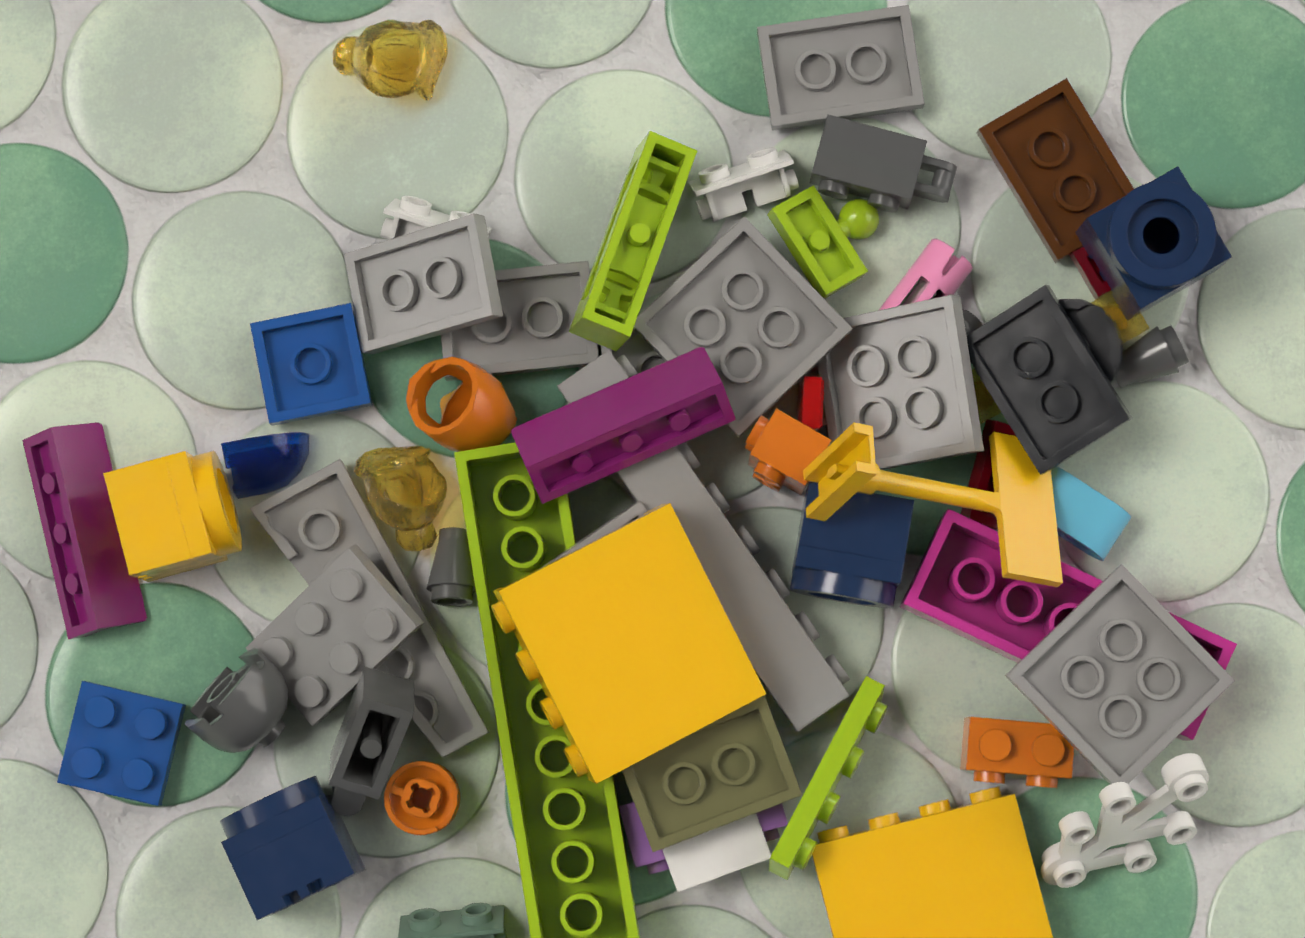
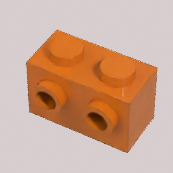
[745,408,831,495]
[960,717,1074,788]

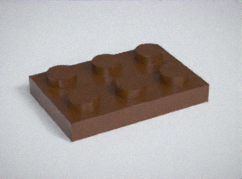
[977,78,1134,264]

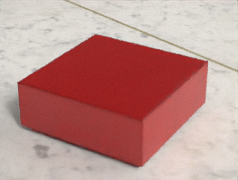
[797,376,824,431]

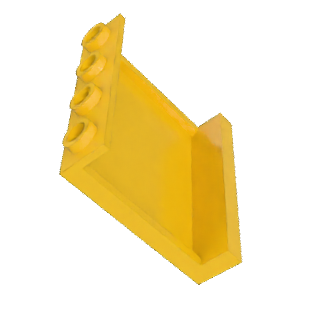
[491,503,766,784]
[812,786,1053,938]

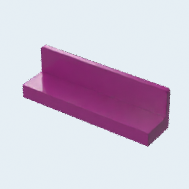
[511,347,736,504]
[22,422,147,640]

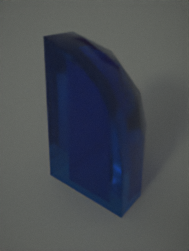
[221,432,309,499]

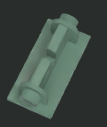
[398,903,507,938]

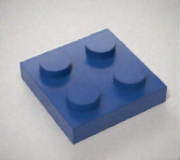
[250,303,373,426]
[57,681,186,806]

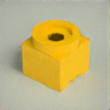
[103,451,242,582]

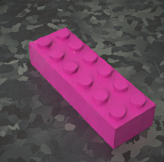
[899,508,1237,741]

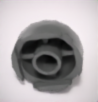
[185,648,288,753]

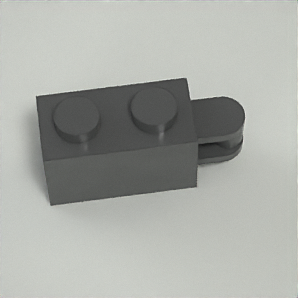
[810,114,957,213]
[329,666,414,816]

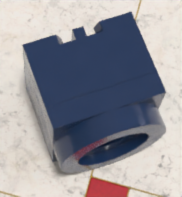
[1075,166,1232,321]
[790,482,915,608]
[220,776,366,920]

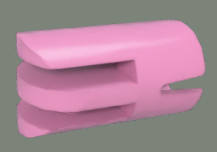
[879,239,973,310]

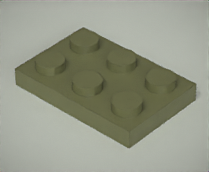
[622,696,802,852]

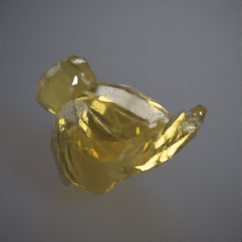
[333,19,448,101]
[354,446,447,551]

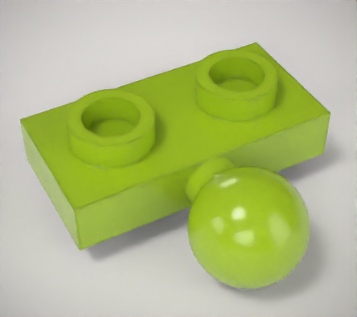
[767,185,879,299]

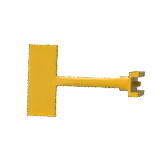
[803,422,1063,587]

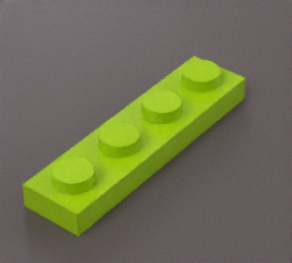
[769,676,888,880]

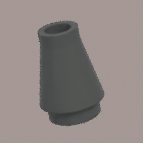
[1115,325,1189,389]
[426,527,476,606]

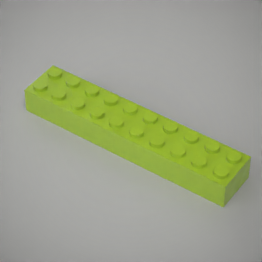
[454,442,640,938]

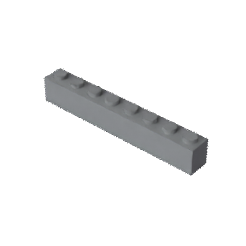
[557,350,850,731]

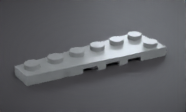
[250,459,489,757]

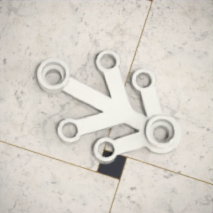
[1040,753,1209,888]

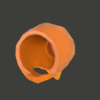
[406,357,517,452]

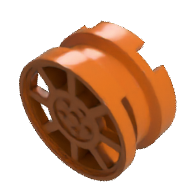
[384,761,461,835]

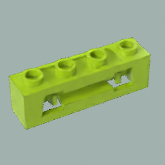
[569,131,698,351]

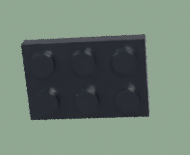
[967,285,1133,475]

